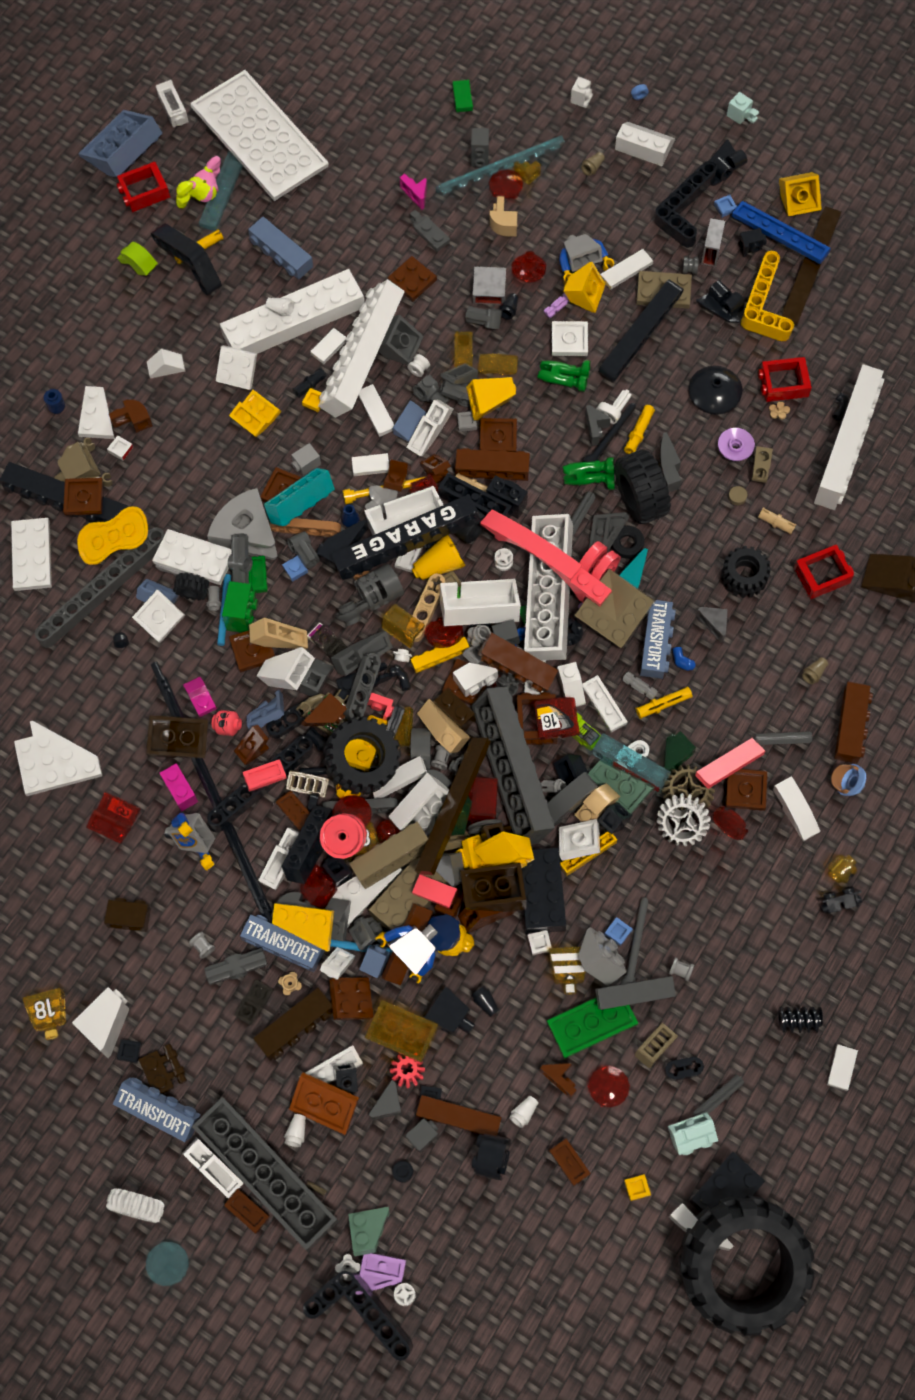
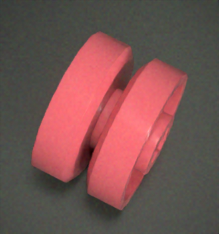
[579,541,621,581]
[320,813,367,859]

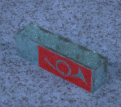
[592,733,671,793]

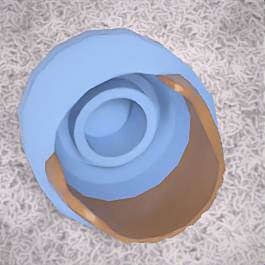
[831,764,866,796]

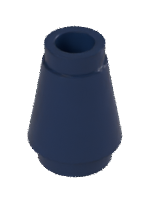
[341,504,360,527]

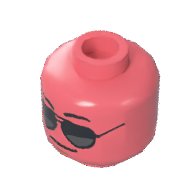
[212,710,242,736]

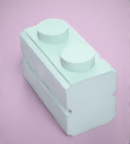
[668,1112,718,1155]

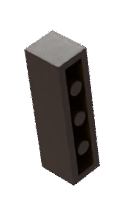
[253,987,333,1061]

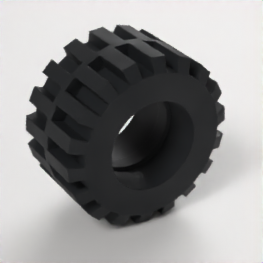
[721,546,771,598]

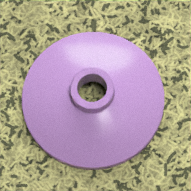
[718,428,755,461]

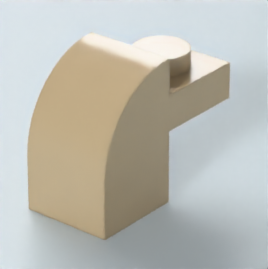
[490,196,517,236]
[575,783,621,822]

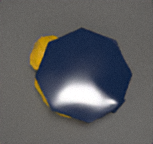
[426,914,474,956]

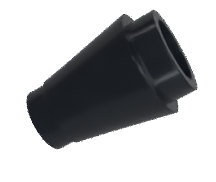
[499,293,519,320]
[471,986,499,1017]

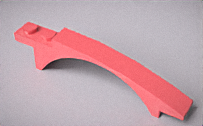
[480,510,612,606]

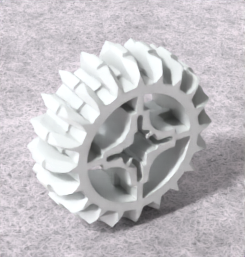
[657,793,711,847]
[106,1188,164,1223]

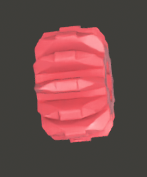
[390,1052,425,1089]

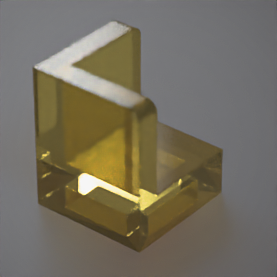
[514,161,541,185]

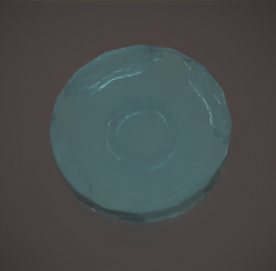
[146,1242,189,1286]

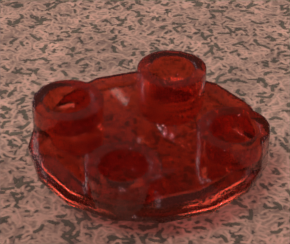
[489,169,523,199]
[512,251,547,282]
[332,795,372,827]
[588,1066,630,1107]

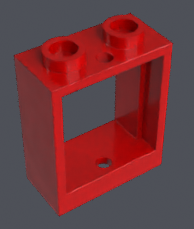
[116,162,170,212]
[758,357,812,402]
[793,544,854,600]

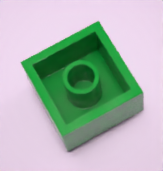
[222,581,258,633]

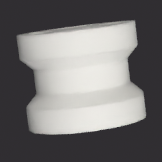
[408,354,430,377]
[494,548,513,571]
[394,1283,416,1306]

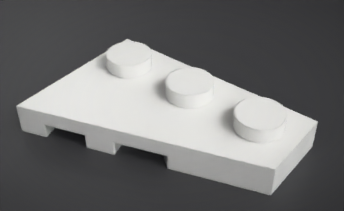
[78,386,115,439]

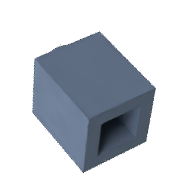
[359,944,391,978]

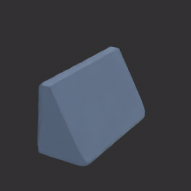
[393,400,427,442]
[136,579,179,604]

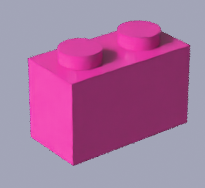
[160,763,198,812]

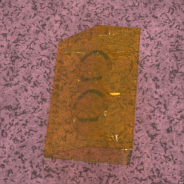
[365,1000,439,1063]

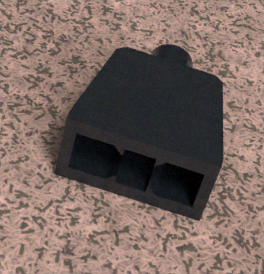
[424,987,475,1036]

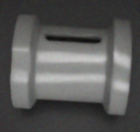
[431,745,452,770]
[189,932,215,959]
[669,958,694,982]

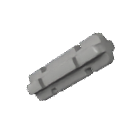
[623,672,658,700]

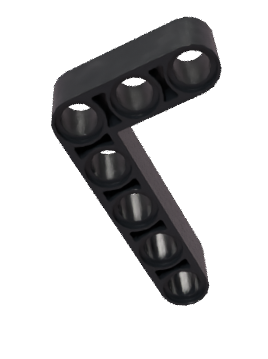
[654,161,717,248]
[151,223,222,296]
[303,1267,413,1361]

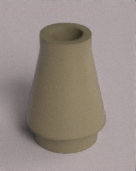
[581,152,605,176]
[802,657,828,685]

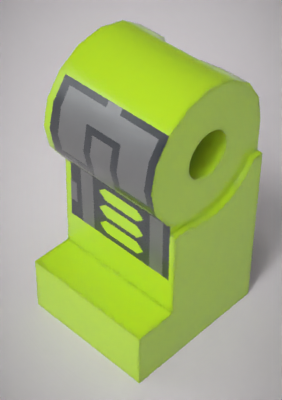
[565,712,602,750]

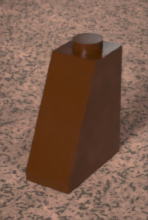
[458,909,516,933]

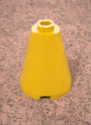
[412,535,466,580]

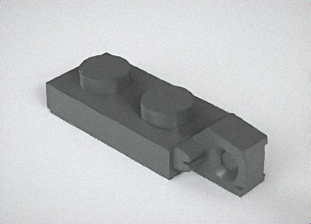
[410,210,450,252]

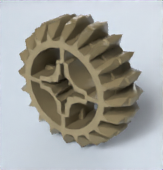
[661,764,715,816]

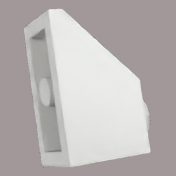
[557,662,586,709]

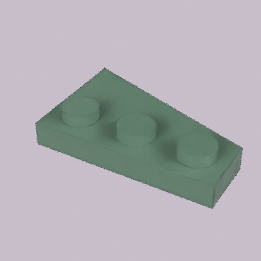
[588,760,655,814]

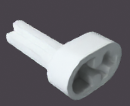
[596,389,632,424]

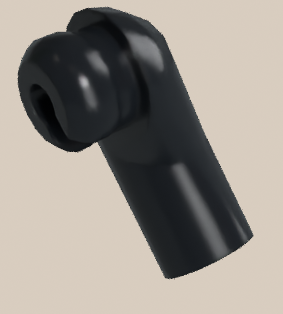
[832,392,849,421]
[389,665,411,691]

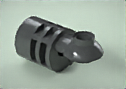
[334,563,404,626]

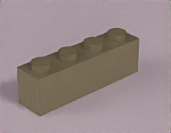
[349,821,428,889]

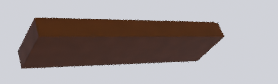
[381,903,433,986]
[416,1095,502,1136]

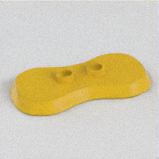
[77,506,148,565]

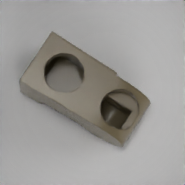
[751,446,773,483]

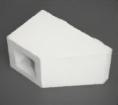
[453,663,498,697]

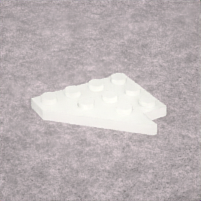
[14,721,103,796]

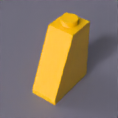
[466,377,516,420]

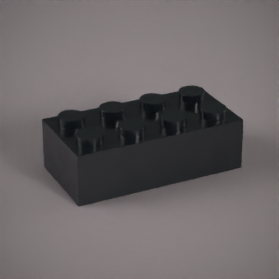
[521,848,566,934]

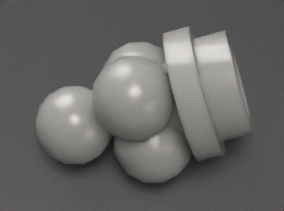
[467,625,491,648]

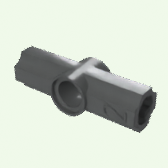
[228,533,253,584]
[204,948,268,985]

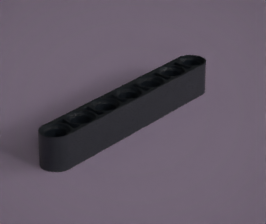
[598,279,684,382]
[207,735,313,833]

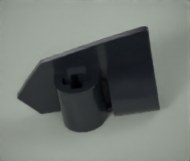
[709,139,748,186]
[696,280,745,323]

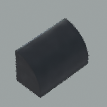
[553,754,588,786]

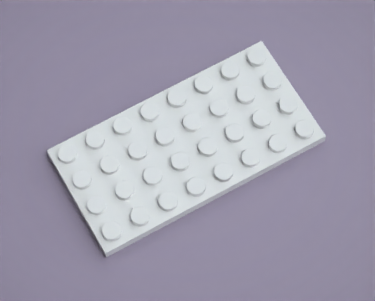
[191,70,329,201]

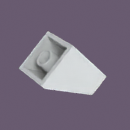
[72,987,129,1058]

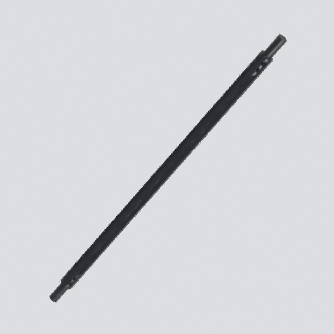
[151,662,272,924]

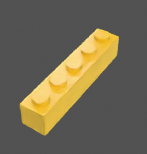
[411,637,470,673]
[560,831,617,877]

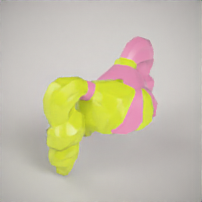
[176,156,221,208]

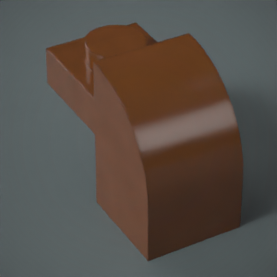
[109,400,153,433]

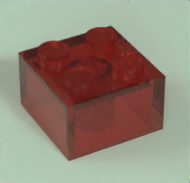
[468,777,498,825]

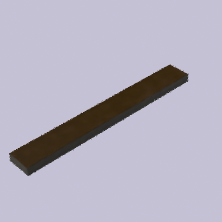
[782,206,842,326]
[415,738,491,875]

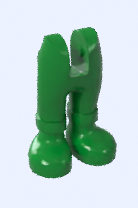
[537,360,591,392]
[563,457,615,490]

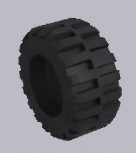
[614,449,671,524]
[323,716,401,795]

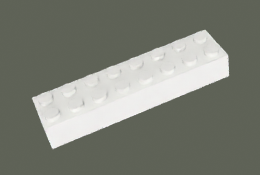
[220,269,364,354]
[318,279,405,418]
[814,365,885,510]
[524,514,573,661]

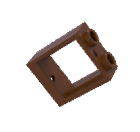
[517,692,558,745]

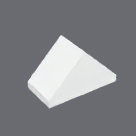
[147,349,185,379]

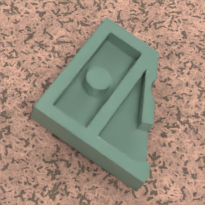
[348,1207,390,1256]

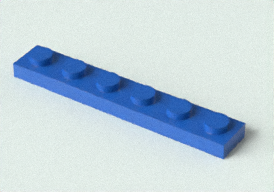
[732,201,830,264]

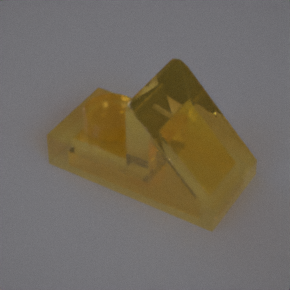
[455,331,473,367]

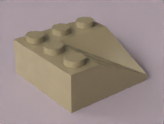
[575,568,656,648]

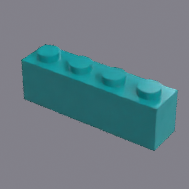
[264,468,335,526]

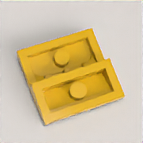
[229,390,281,437]

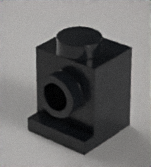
[738,228,767,257]
[322,857,352,889]
[333,1063,358,1095]

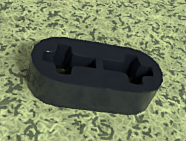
[665,1057,704,1081]

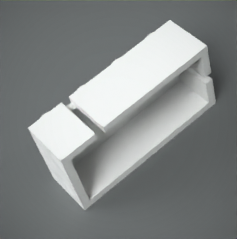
[364,486,443,535]
[440,579,521,626]

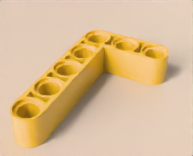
[741,251,794,341]

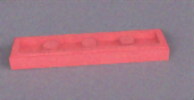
[695,738,765,789]

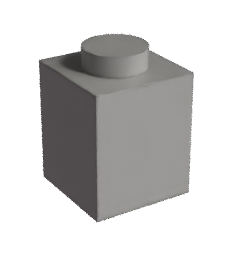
[291,443,321,476]

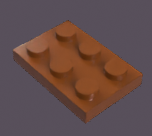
[289,1073,359,1135]

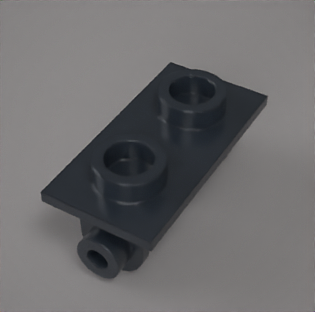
[818,886,862,914]

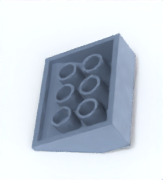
[78,110,162,178]

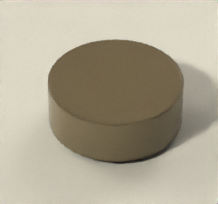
[728,486,747,506]

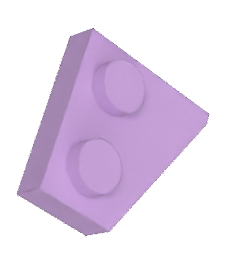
[356,1253,406,1295]

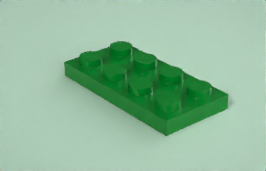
[547,998,638,1059]

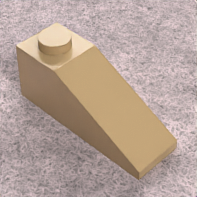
[249,618,308,649]
[417,699,471,753]

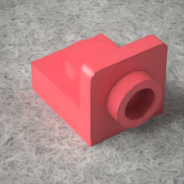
[367,693,394,720]

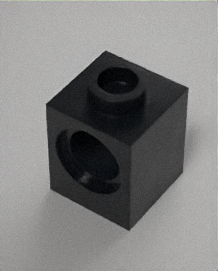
[598,803,633,834]

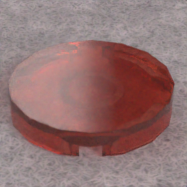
[425,617,463,648]
[713,806,748,840]

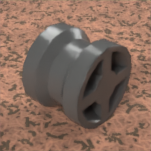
[682,256,698,275]

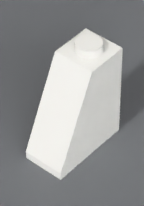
[257,647,315,690]

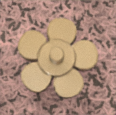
[769,402,790,419]

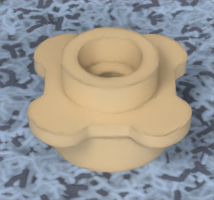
[278,972,302,995]

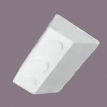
[615,122,675,166]
[388,772,449,838]

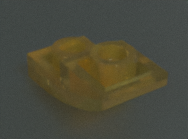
[478,354,518,375]

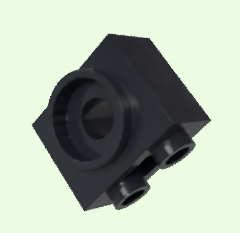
[486,475,528,519]

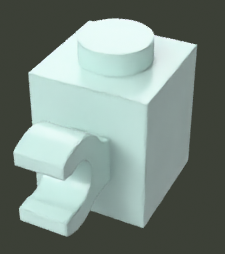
[727,92,759,124]

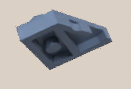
[247,690,284,730]

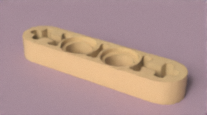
[406,574,446,642]

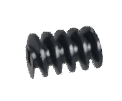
[778,1007,823,1033]

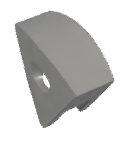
[207,488,278,560]

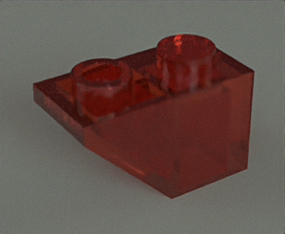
[301,864,338,908]

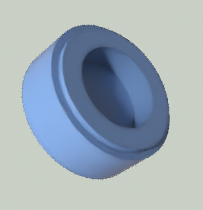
[631,84,649,100]

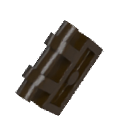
[138,1044,187,1094]

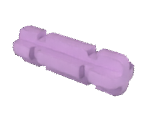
[544,293,570,318]

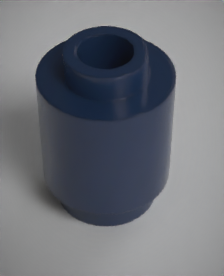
[44,389,65,414]

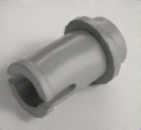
[206,586,221,611]
[541,779,566,794]

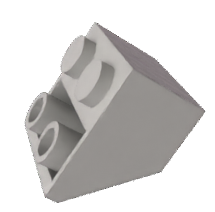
[578,927,627,986]

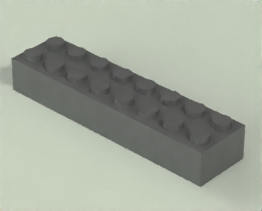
[472,687,555,845]
[191,1097,339,1252]

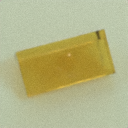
[382,604,425,648]

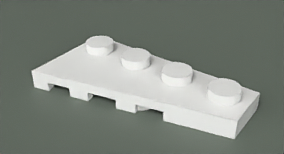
[324,868,402,928]

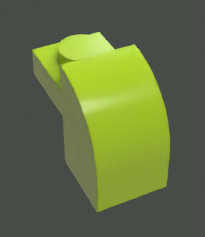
[117,242,158,276]

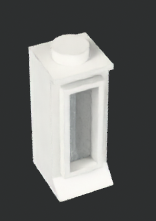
[156,80,189,128]

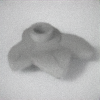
[364,486,398,514]

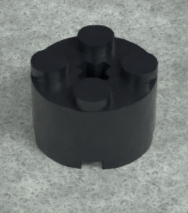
[472,1133,511,1181]

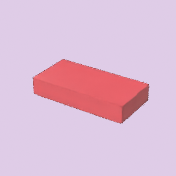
[243,759,287,792]
[412,875,457,909]

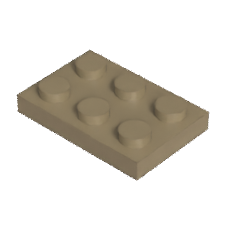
[636,271,692,309]

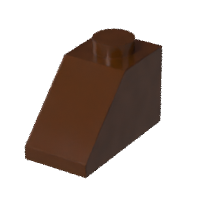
[301,693,347,726]

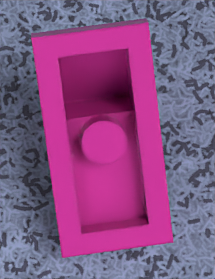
[400,174,427,210]
[183,677,217,717]

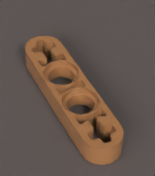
[269,518,341,537]

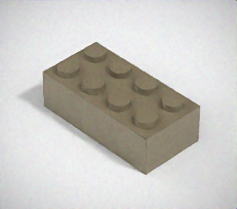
[369,856,449,931]

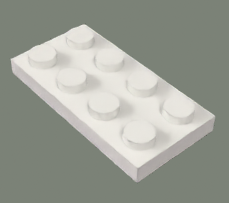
[11,518,52,591]
[152,529,232,585]

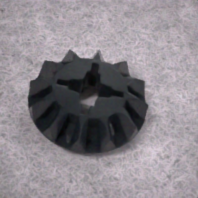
[567,617,583,646]

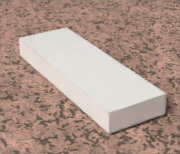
[600,249,653,290]
[358,384,394,437]
[582,675,627,733]
[372,756,427,799]
[299,1045,363,1084]

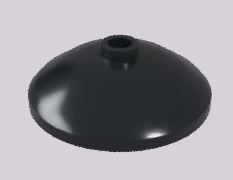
[688,366,743,415]

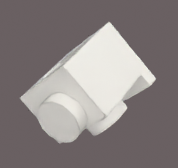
[571,77,593,108]

